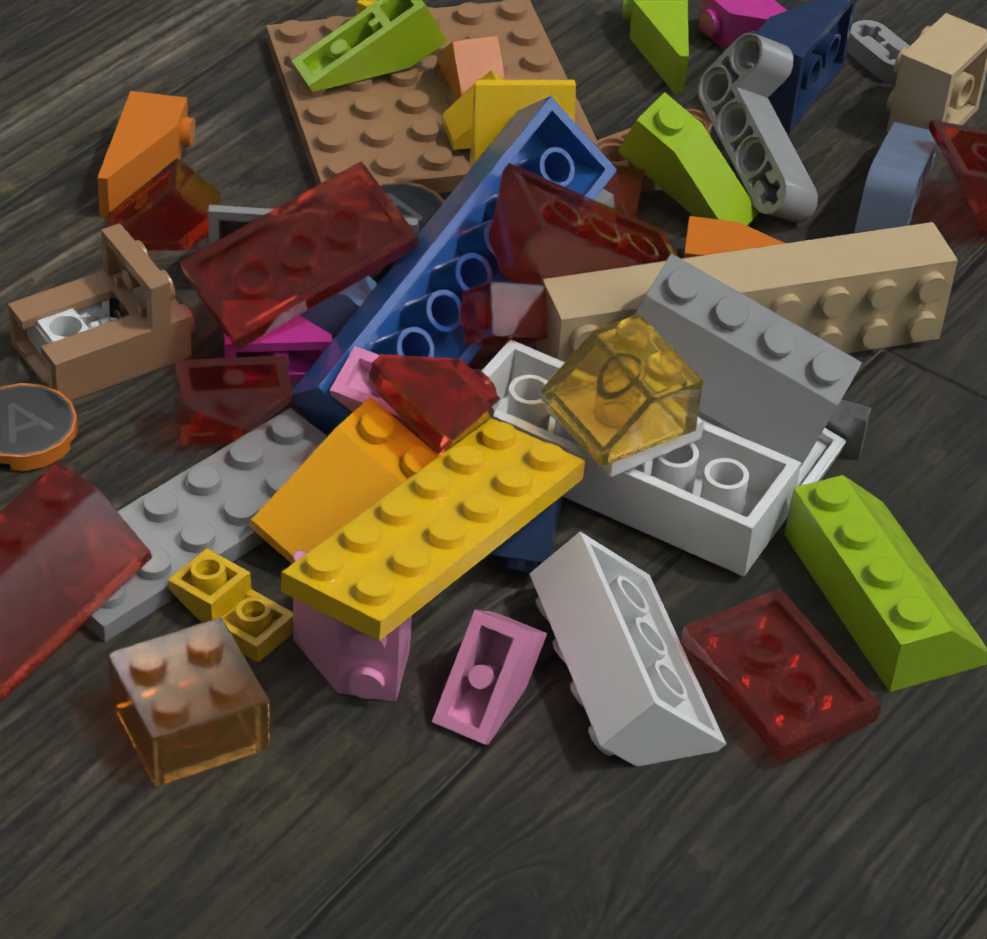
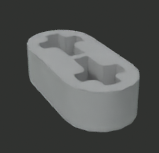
[847,20,910,85]

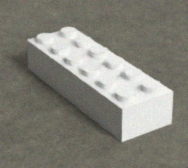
[453,339,801,576]

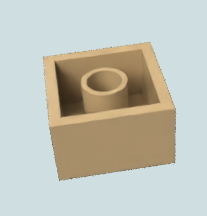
[886,13,987,149]

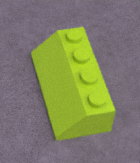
[784,475,987,692]

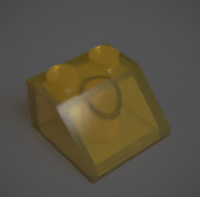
[540,314,704,467]

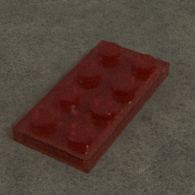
[180,161,419,350]

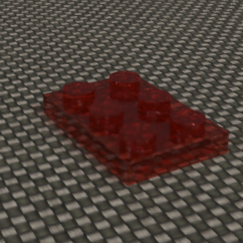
[682,588,881,762]

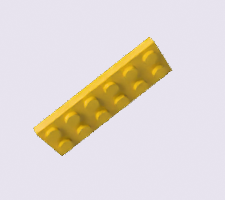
[281,418,585,641]

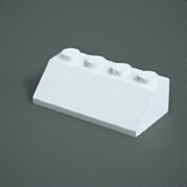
[530,532,726,767]

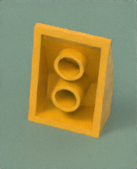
[248,397,439,564]

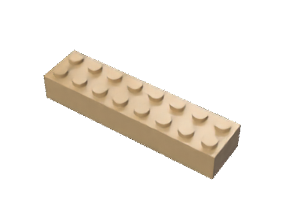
[536,222,958,375]

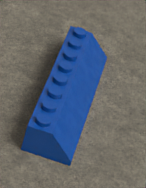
[288,96,617,436]

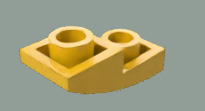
[167,548,293,663]

